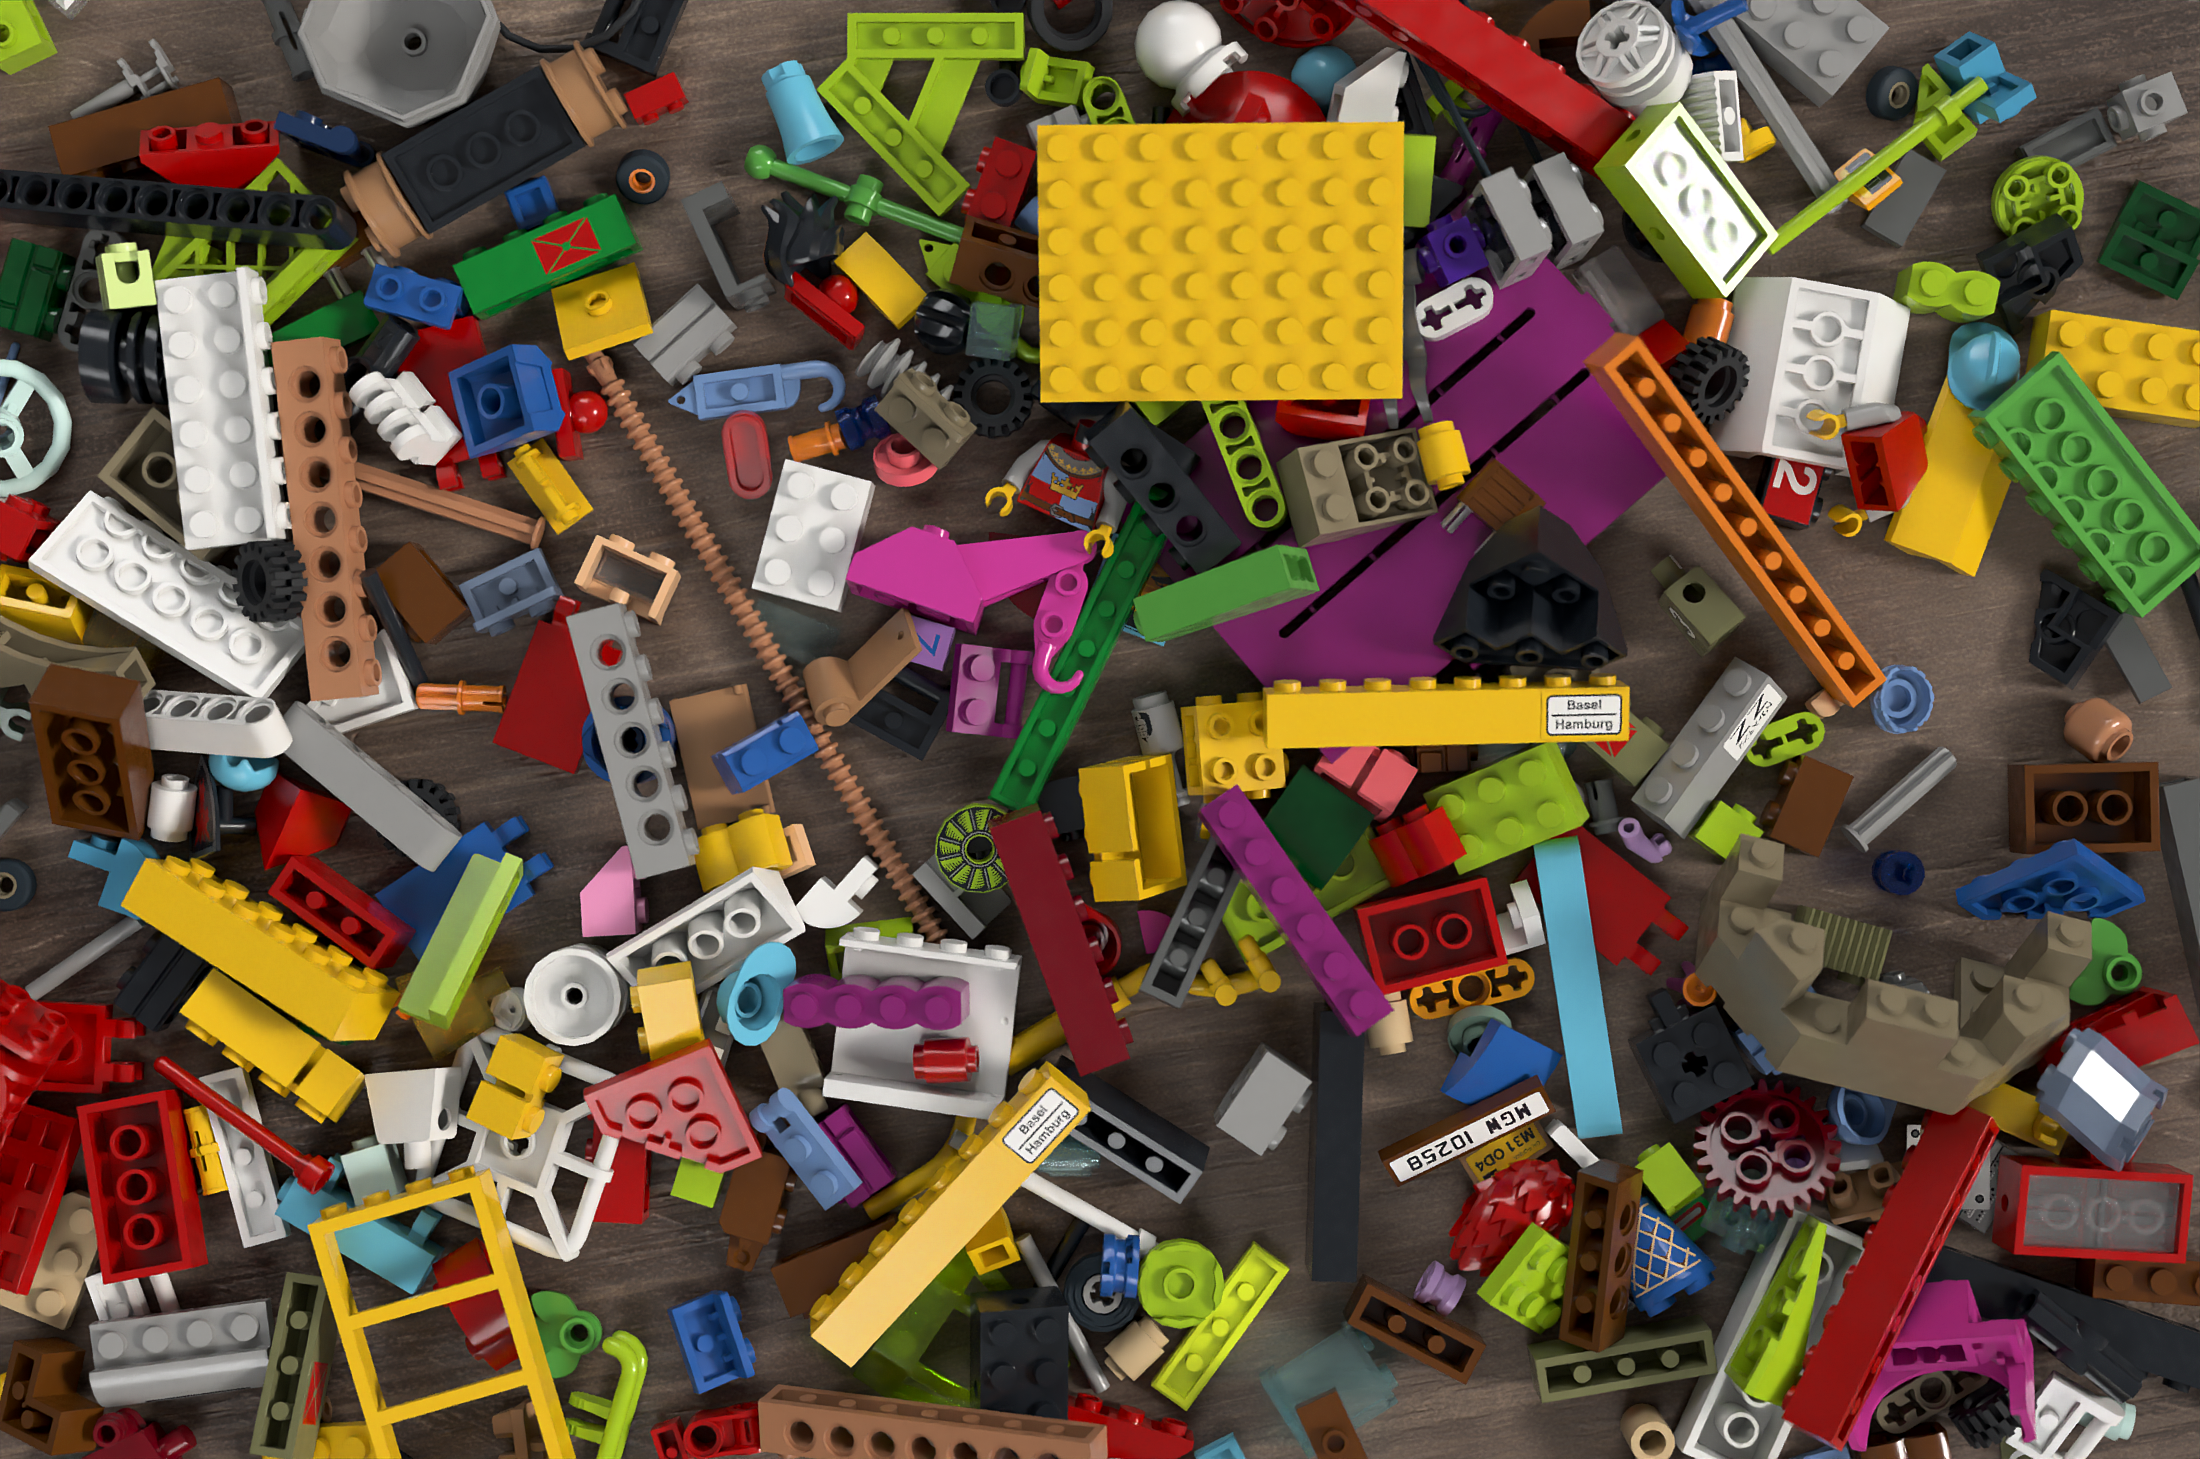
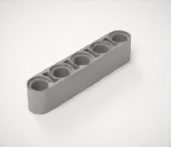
[283,701,462,872]

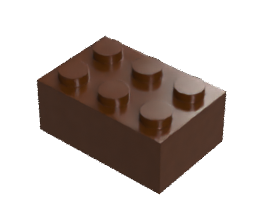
[2007,761,2161,855]

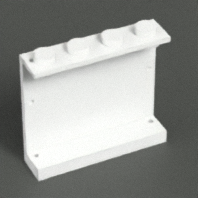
[822,927,1022,1120]

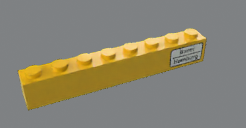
[1263,673,1630,749]
[810,1061,1091,1367]

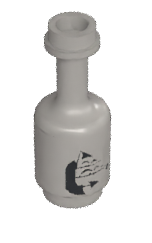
[1131,690,1191,807]

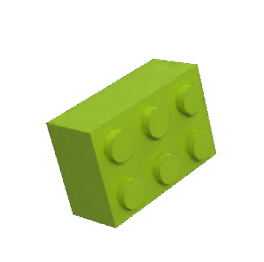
[1423,742,1590,875]

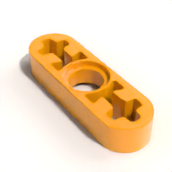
[1407,957,1535,1019]

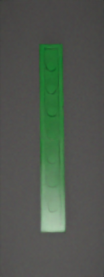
[988,485,1169,811]

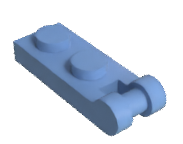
[749,1088,862,1211]

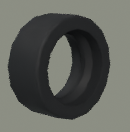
[1027,0,1113,51]

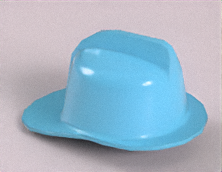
[1947,322,2020,411]
[716,942,796,1046]

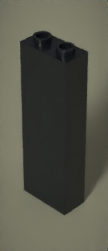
[1305,999,1365,1283]

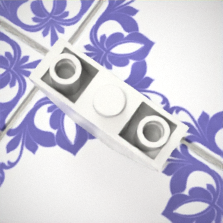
[1326,47,1409,122]

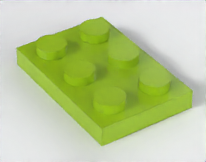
[1477,1222,1569,1335]

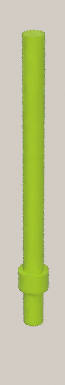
[1766,76,1989,256]

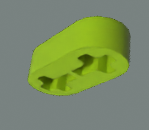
[1743,712,1825,767]

